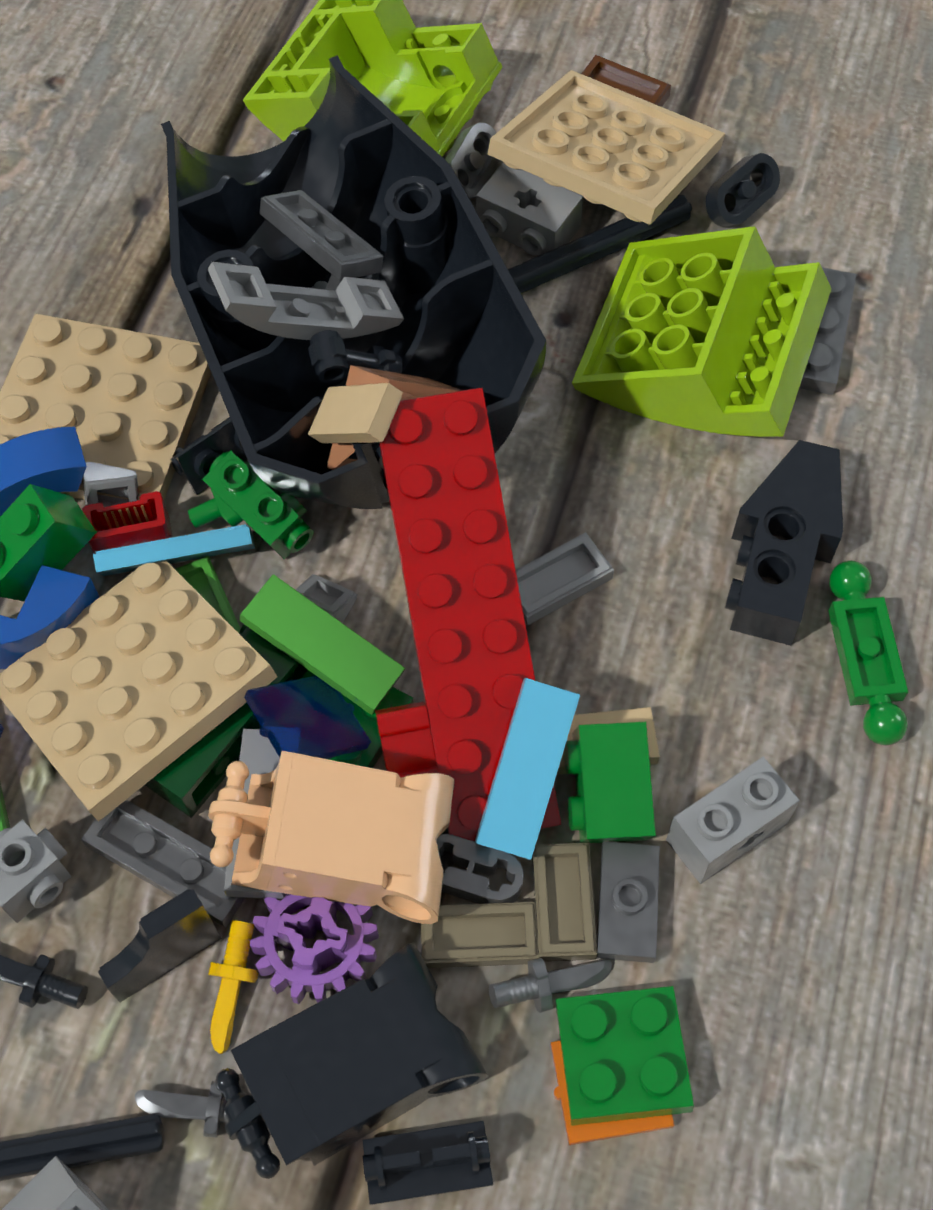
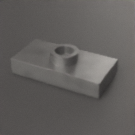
[596,841,660,963]

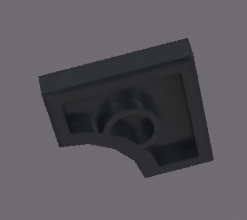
[98,888,222,1003]

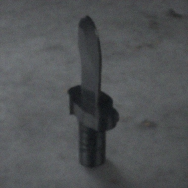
[0,954,88,1009]

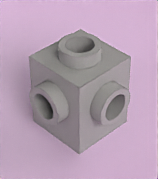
[0,819,72,923]

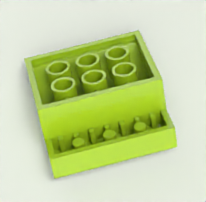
[572,226,832,437]

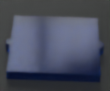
[244,676,371,759]

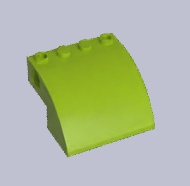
[243,0,503,157]

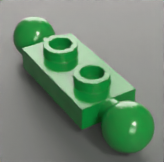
[828,560,908,746]

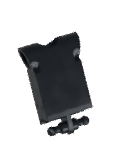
[215,943,488,1179]

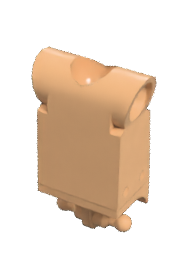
[208,751,454,924]

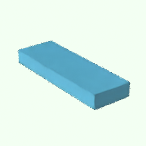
[93,524,255,576]
[475,678,580,860]

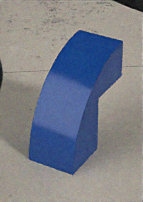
[0,426,87,516]
[0,565,99,669]

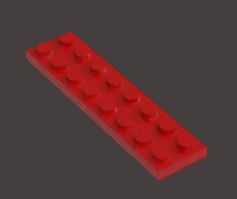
[379,387,562,841]

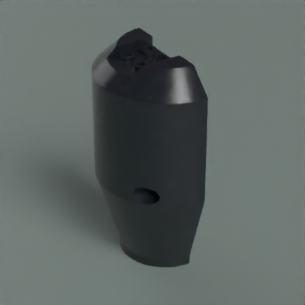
[161,55,546,509]

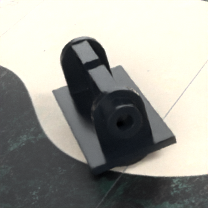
[170,417,248,495]
[362,1121,493,1205]

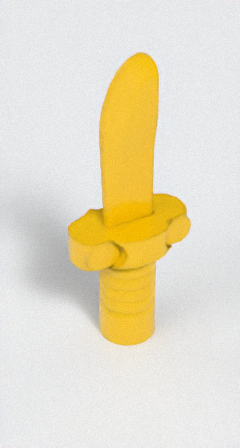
[208,920,258,1054]

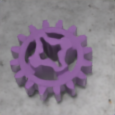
[250,894,379,1004]

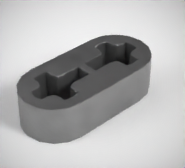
[437,834,524,904]

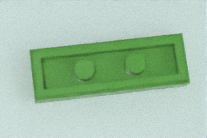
[239,574,405,715]

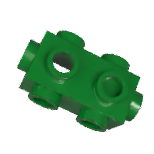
[188,451,314,559]

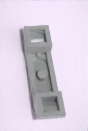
[208,262,404,340]

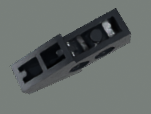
[725,440,843,646]

